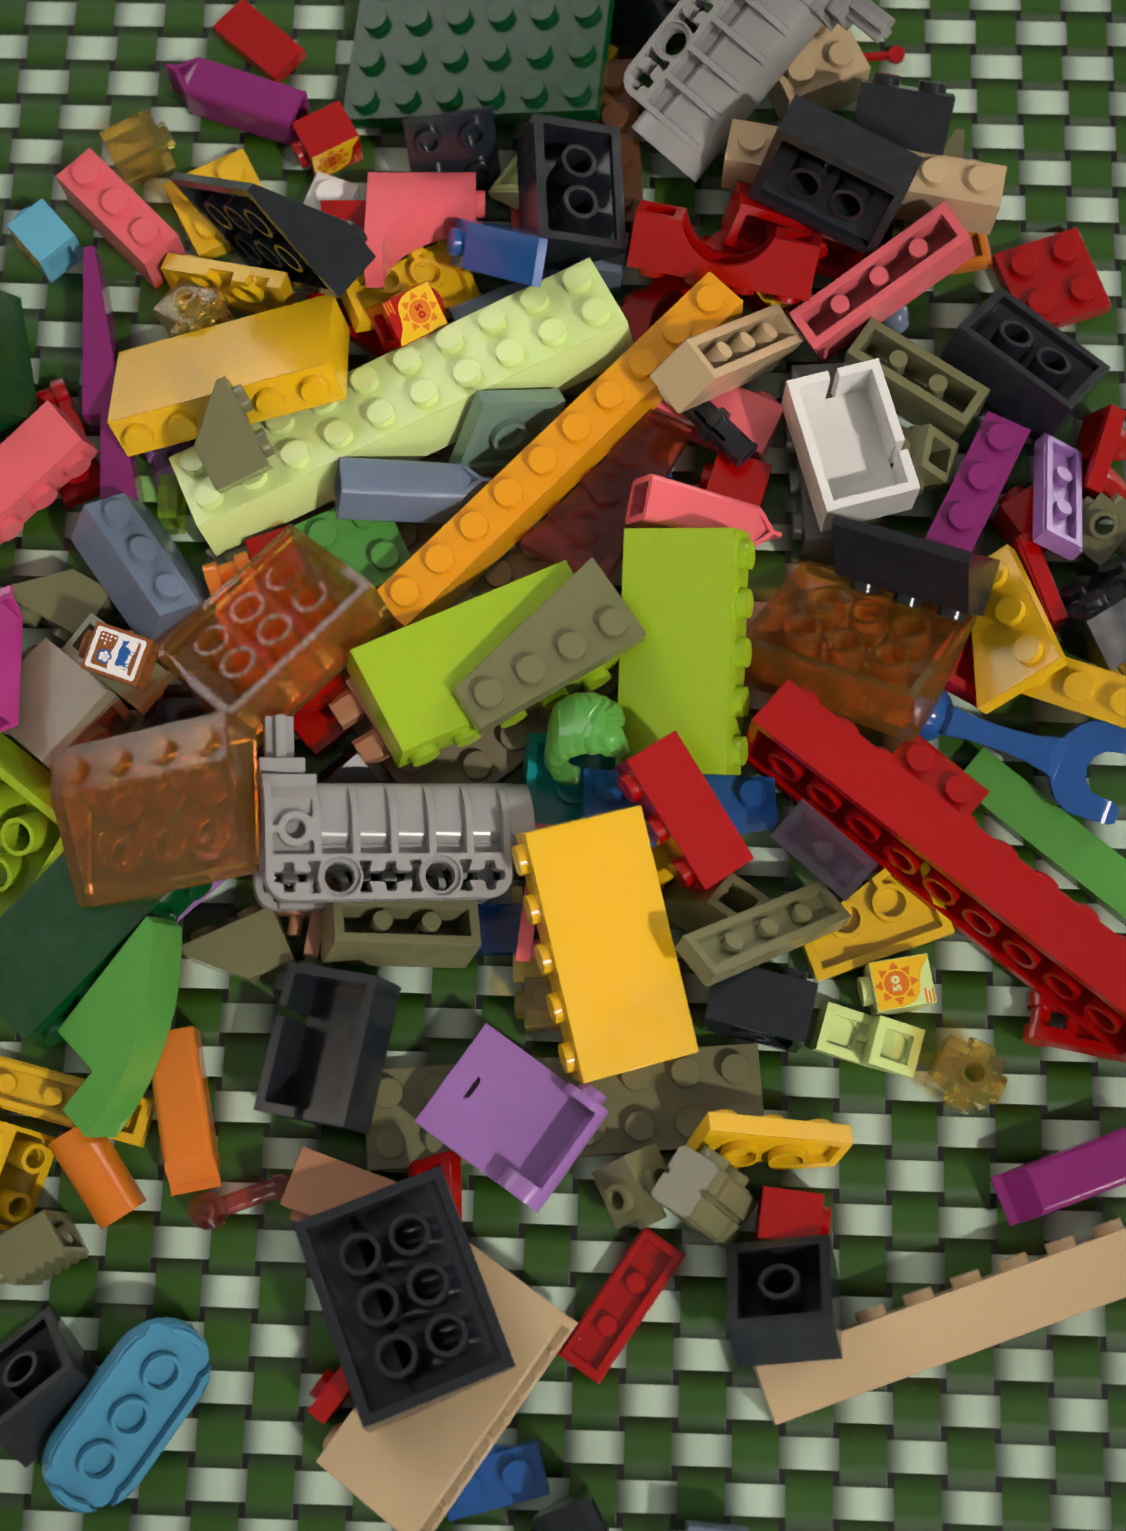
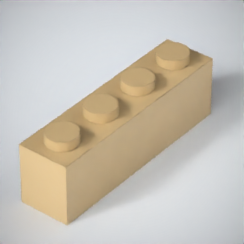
[650,303,806,414]

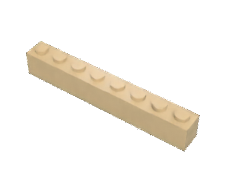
[752,1217,1126,1425]

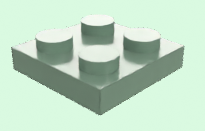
[449,389,566,474]

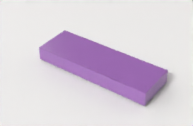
[1033,433,1082,561]

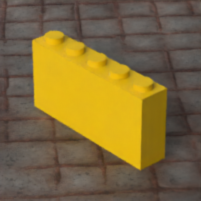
[107,295,350,457]
[512,805,699,1083]

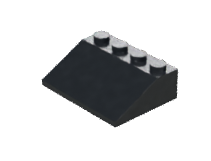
[169,172,376,298]
[293,1166,516,1433]

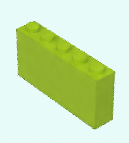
[615,527,755,775]
[346,560,619,768]

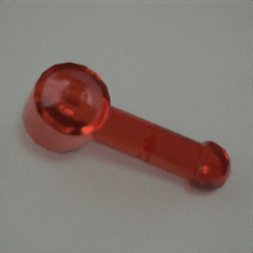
[188,1174,290,1231]

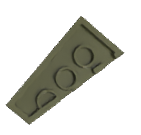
[453,557,646,735]

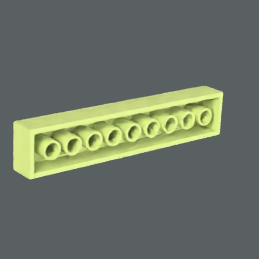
[168,257,633,556]

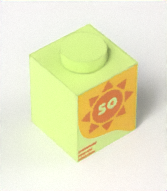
[857,953,937,1016]

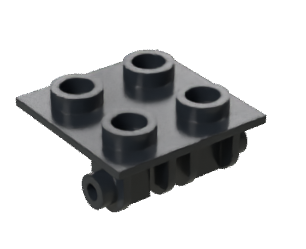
[402,105,501,191]

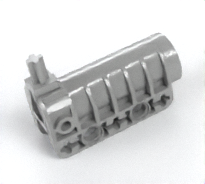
[623,0,896,183]
[252,714,535,912]

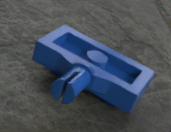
[447,1439,550,1521]

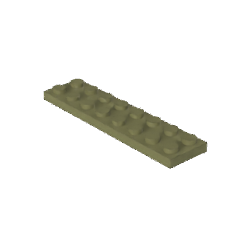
[366,1043,764,1172]

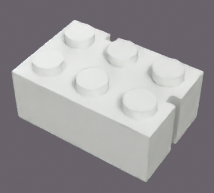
[781,358,920,532]

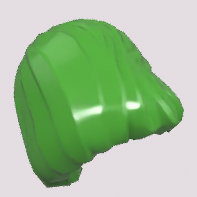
[544,692,630,786]

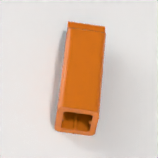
[151,1026,222,1196]

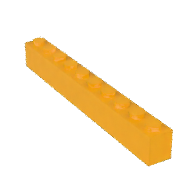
[372,271,743,629]

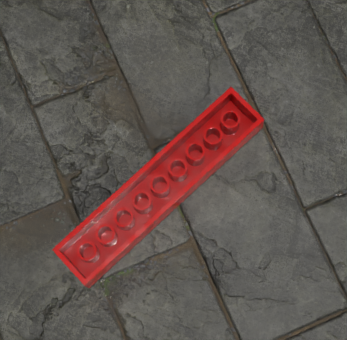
[746,679,1126,1064]

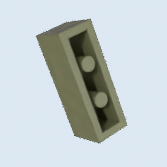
[844,317,990,444]
[319,900,482,968]

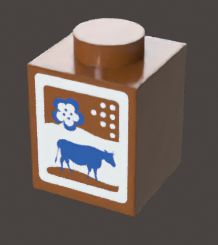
[78,621,162,691]

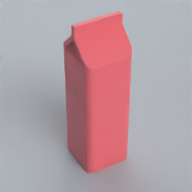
[625,473,782,547]

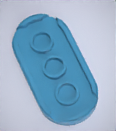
[42,1317,211,1513]

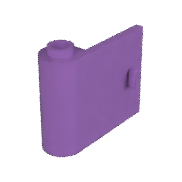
[414,1023,609,1213]

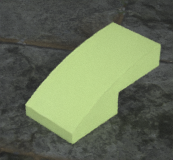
[809,1001,925,1078]

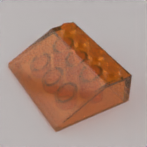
[157,524,396,752]
[744,559,977,742]
[51,710,260,908]

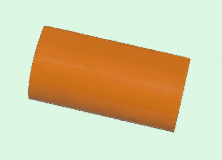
[48,1126,147,1230]

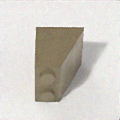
[5,637,138,790]

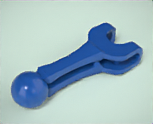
[892,681,1126,825]

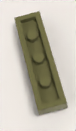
[675,880,851,987]

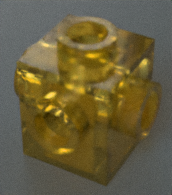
[153,278,235,338]
[923,1035,1008,1114]

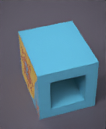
[7,199,83,283]

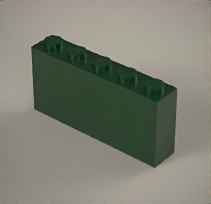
[0,784,222,1051]

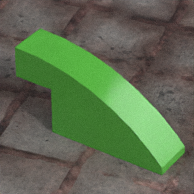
[57,916,182,1137]

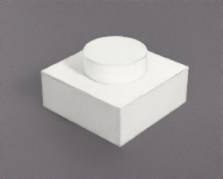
[303,171,360,211]

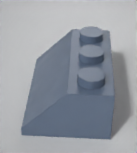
[70,493,219,644]

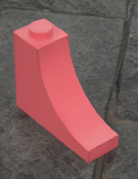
[364,172,485,288]

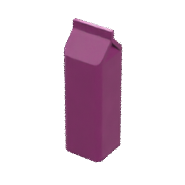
[165,57,310,146]
[990,1126,1126,1226]

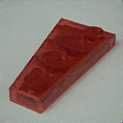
[519,409,692,579]

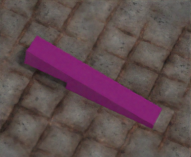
[82,246,145,505]

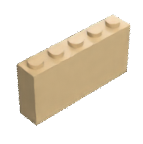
[316,1243,578,1531]

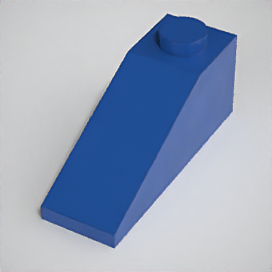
[447,218,548,287]

